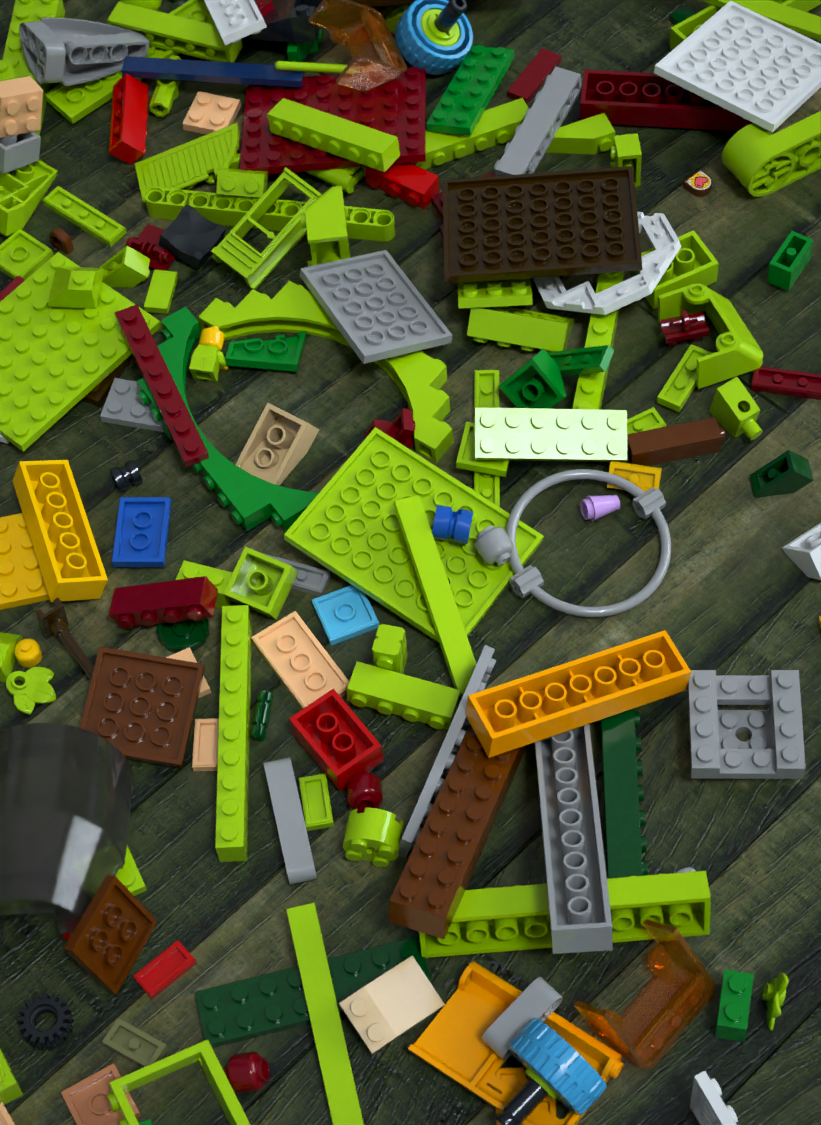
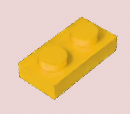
[607,461,662,492]

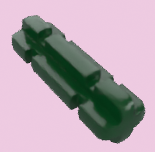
[250,690,274,741]

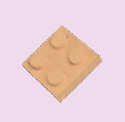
[182,91,241,135]

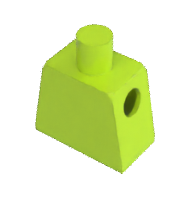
[709,377,763,440]

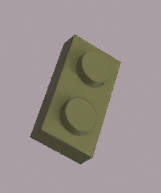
[102,1018,168,1068]

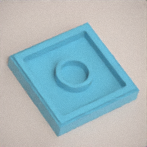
[312,585,379,646]

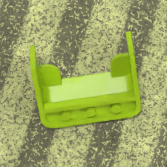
[301,186,350,267]
[658,284,763,389]

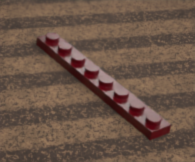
[115,304,209,467]

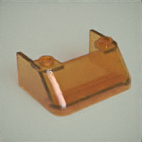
[308,0,407,92]
[574,919,715,1069]

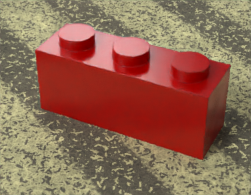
[364,163,440,210]

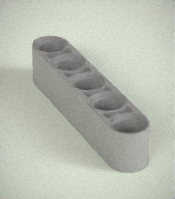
[263,757,317,885]

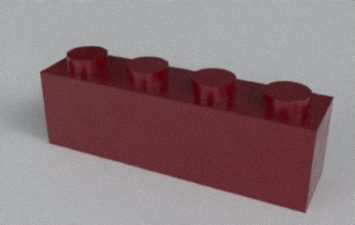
[109,576,218,629]

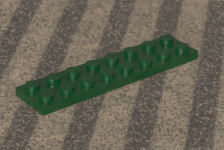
[195,936,432,1048]

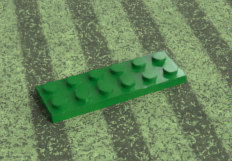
[426,45,515,136]

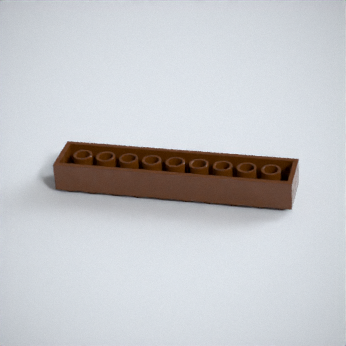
[389,724,528,939]

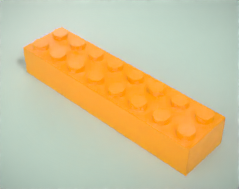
[465,630,691,758]

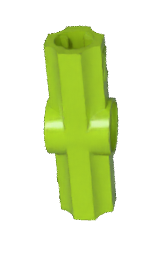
[149,55,182,117]

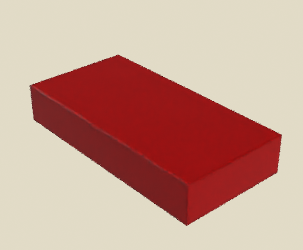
[133,940,197,1000]

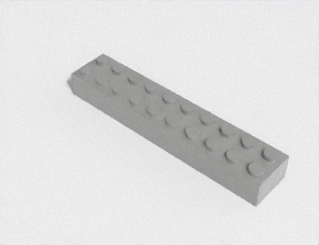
[534,724,613,954]

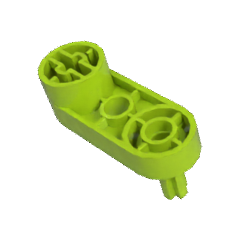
[722,111,821,197]

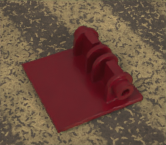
[126,224,176,271]

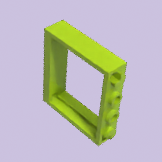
[106,1039,250,1125]

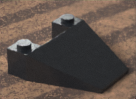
[241,0,329,43]

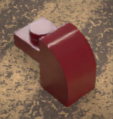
[365,408,415,449]

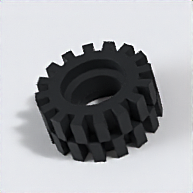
[17,993,74,1051]

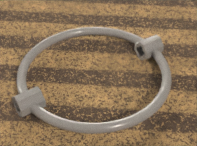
[506,469,671,617]

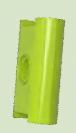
[305,166,366,194]

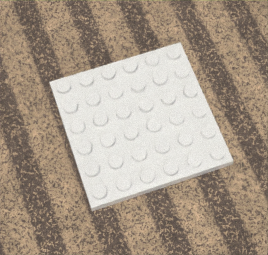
[654,1,821,132]

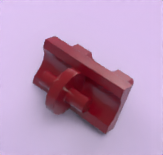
[659,310,709,347]

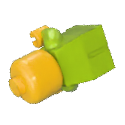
[189,326,229,382]

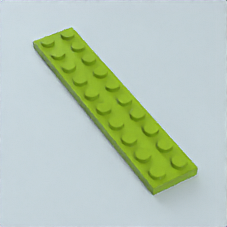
[44,0,215,124]

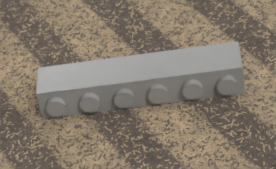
[494,67,582,176]

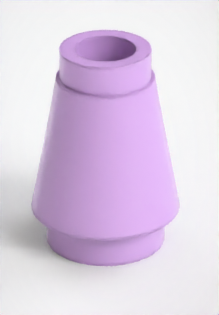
[580,495,620,521]

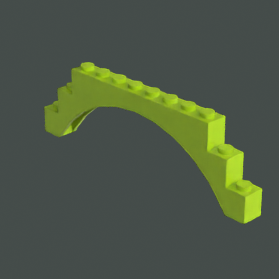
[198,281,454,463]

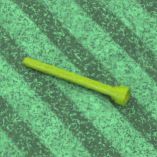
[275,61,382,74]

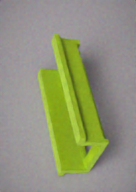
[211,167,322,290]

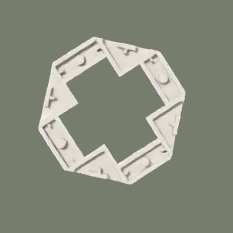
[533,212,681,315]

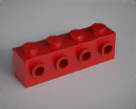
[109,73,149,165]

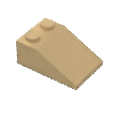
[235,403,319,486]
[339,956,445,1055]

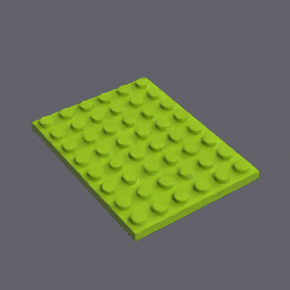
[0,252,161,452]
[284,427,544,643]

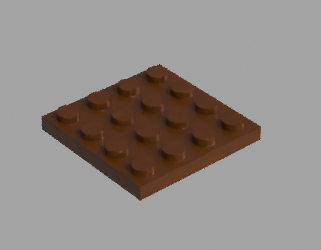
[75,646,205,768]

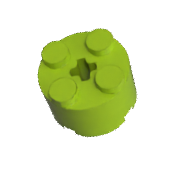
[343,808,404,867]

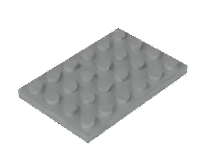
[300,250,453,364]

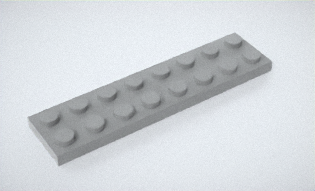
[399,645,496,858]

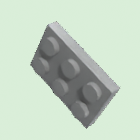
[100,378,164,432]

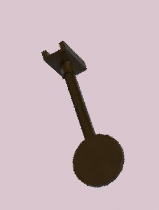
[35,598,94,681]

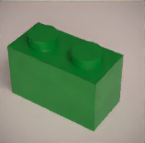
[767,231,813,291]
[715,969,754,1042]

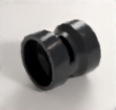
[109,459,143,492]

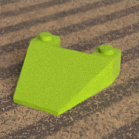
[0,160,58,236]

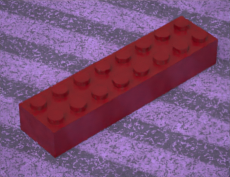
[580,69,753,131]

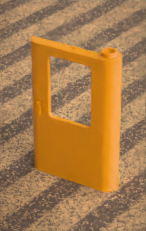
[408,961,624,1125]

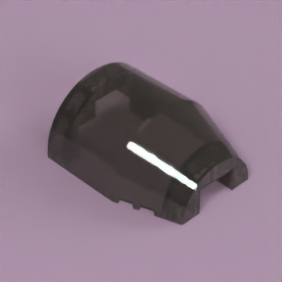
[0,723,134,936]

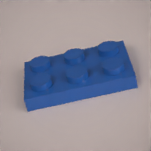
[112,497,172,567]

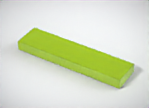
[42,186,127,247]

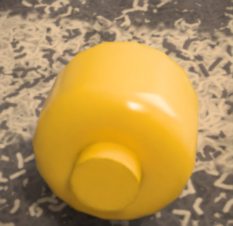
[14,638,42,668]

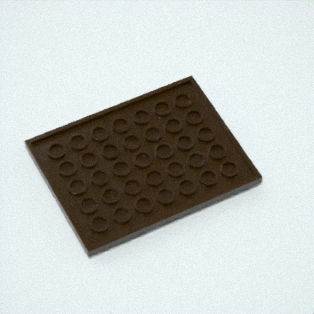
[443,166,642,284]

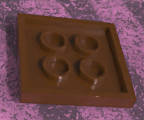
[64,874,158,995]

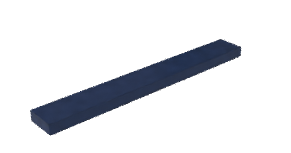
[122,56,304,88]

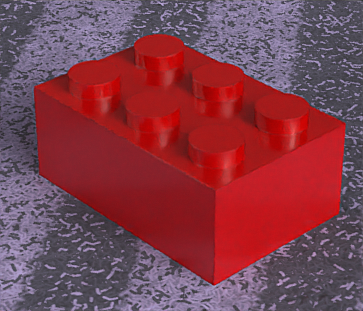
[289,689,384,791]

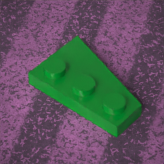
[225,332,307,372]

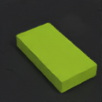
[144,270,178,314]
[299,773,334,831]

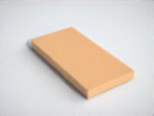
[251,611,349,709]

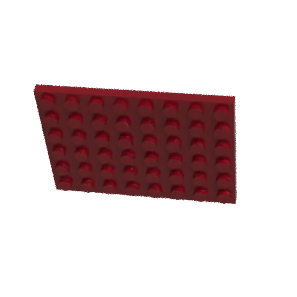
[240,67,426,174]

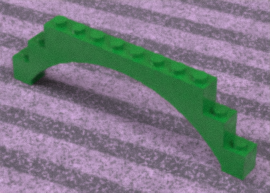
[136,306,320,533]

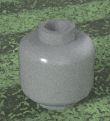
[475,525,514,566]

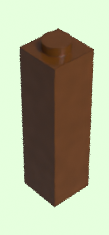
[627,417,725,466]

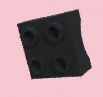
[159,204,226,270]

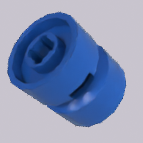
[432,505,473,544]

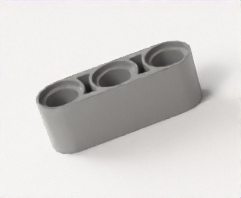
[482,977,563,1060]

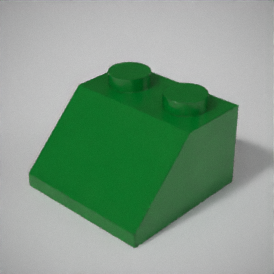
[499,348,566,409]

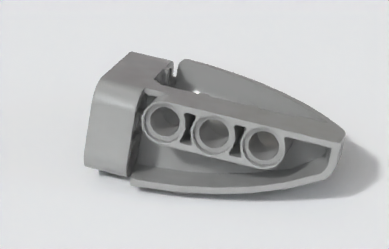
[19,17,149,86]

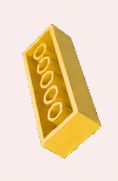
[13,460,108,602]

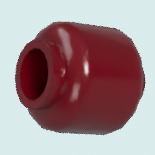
[346,772,383,813]
[224,1052,270,1093]

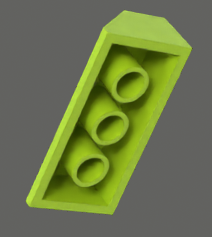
[467,306,575,352]

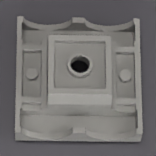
[688,670,806,779]

